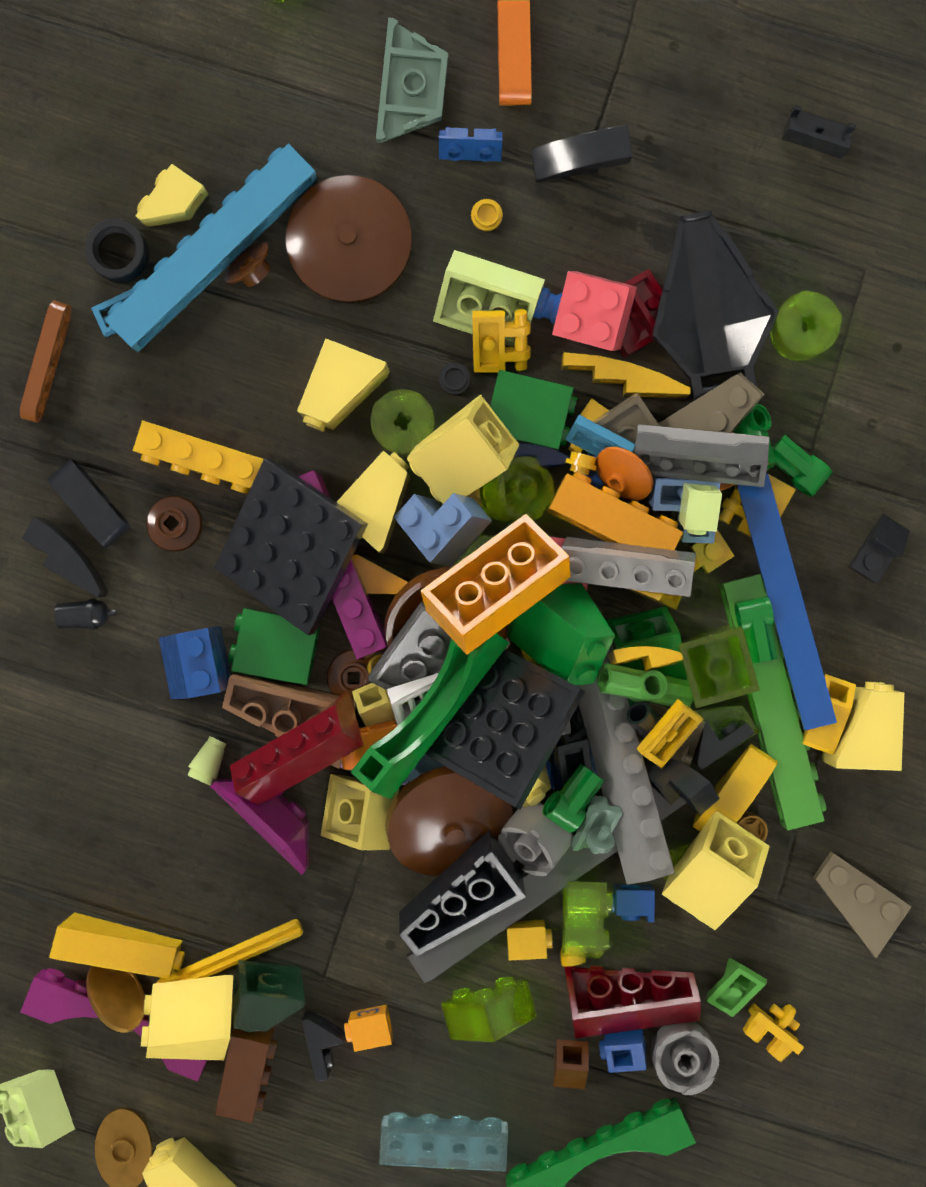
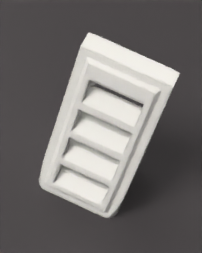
[387,673,439,725]

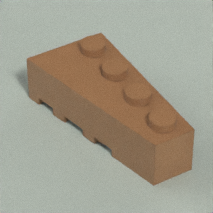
[222,672,356,769]

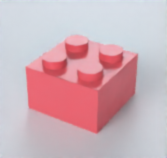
[552,271,637,351]

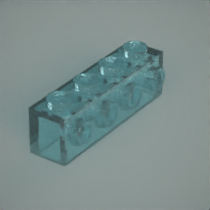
[379,1112,508,1172]

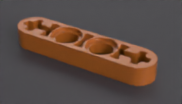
[20,300,72,423]

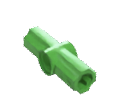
[597,663,696,707]

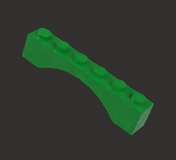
[351,633,509,799]
[506,1097,696,1187]

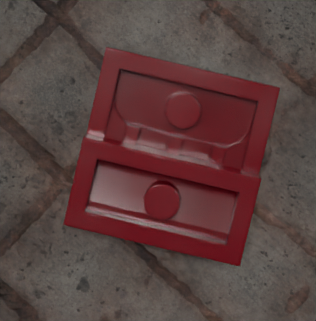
[619,269,662,359]

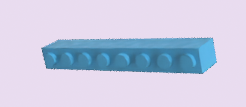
[105,143,318,353]

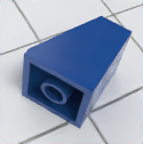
[159,626,231,699]

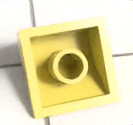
[321,774,399,850]

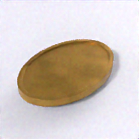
[86,966,145,1033]
[95,1107,152,1187]

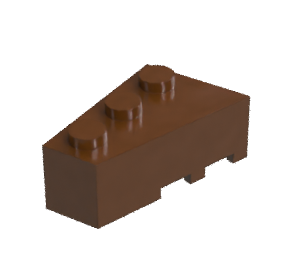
[215,999,281,1123]

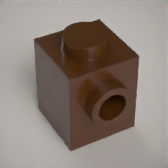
[553,1039,589,1089]

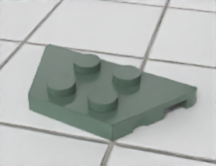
[376,17,448,143]

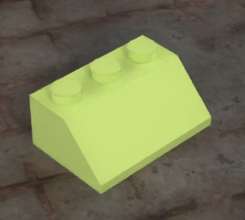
[433,250,545,347]

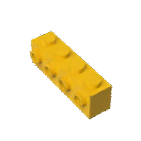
[133,420,264,494]

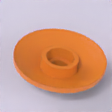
[595,447,653,501]

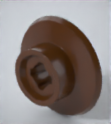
[224,242,271,287]
[146,496,202,552]
[327,649,374,699]

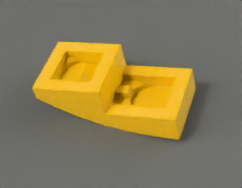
[607,646,683,671]

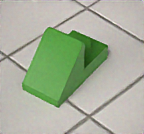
[706,958,767,1017]

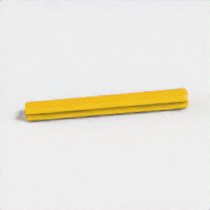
[156,919,303,983]

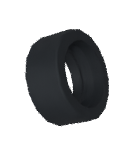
[85,219,149,283]

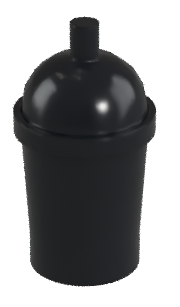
[54,598,117,630]
[627,701,668,744]

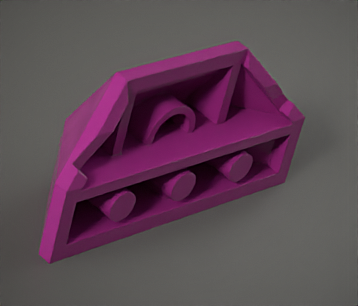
[210,778,309,875]

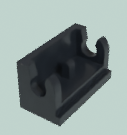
[782,105,856,159]

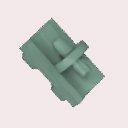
[571,796,623,854]

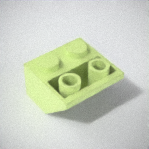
[0,1070,75,1148]

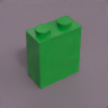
[490,370,577,452]
[228,608,321,685]

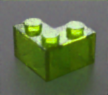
[562,881,613,958]
[441,976,537,1042]

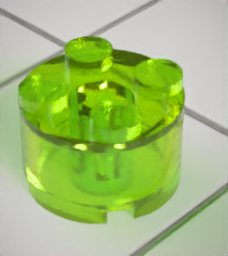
[770,290,842,361]
[370,389,435,457]
[480,456,554,523]

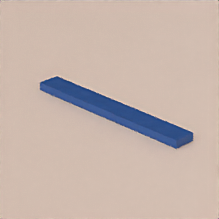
[736,474,837,731]

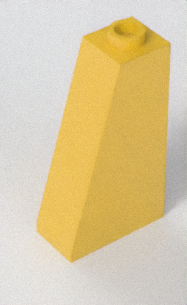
[49,912,185,979]

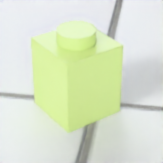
[679,483,722,535]

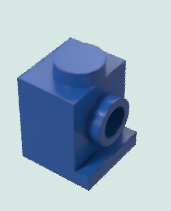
[608,884,655,922]
[599,1029,647,1073]

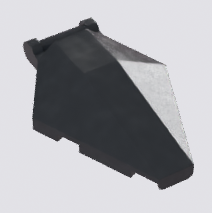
[651,211,779,402]

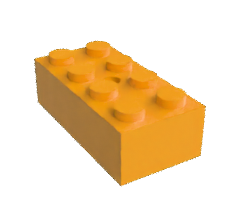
[546,472,683,550]
[421,514,571,655]

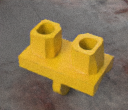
[743,1003,804,1062]

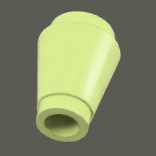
[188,736,226,785]

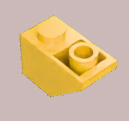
[802,674,856,755]

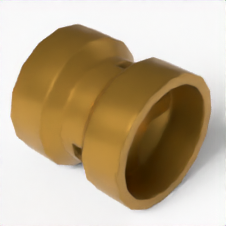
[736,811,768,842]

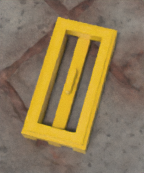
[636,699,703,768]

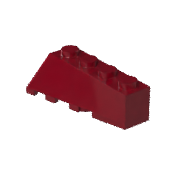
[230,691,364,806]
[564,965,701,1039]

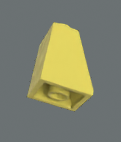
[297,339,390,432]
[407,395,519,504]
[337,451,410,554]
[821,682,905,771]
[662,810,770,930]
[141,975,233,1061]
[142,1137,237,1187]

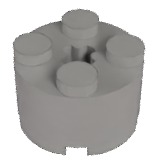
[498,803,574,876]
[651,1021,719,1095]

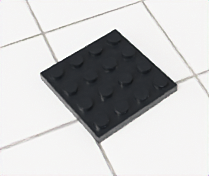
[215,458,368,635]
[425,649,585,810]

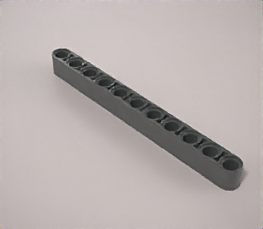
[406,765,693,983]

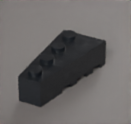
[399,830,526,956]

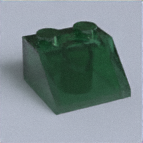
[232,960,305,1032]

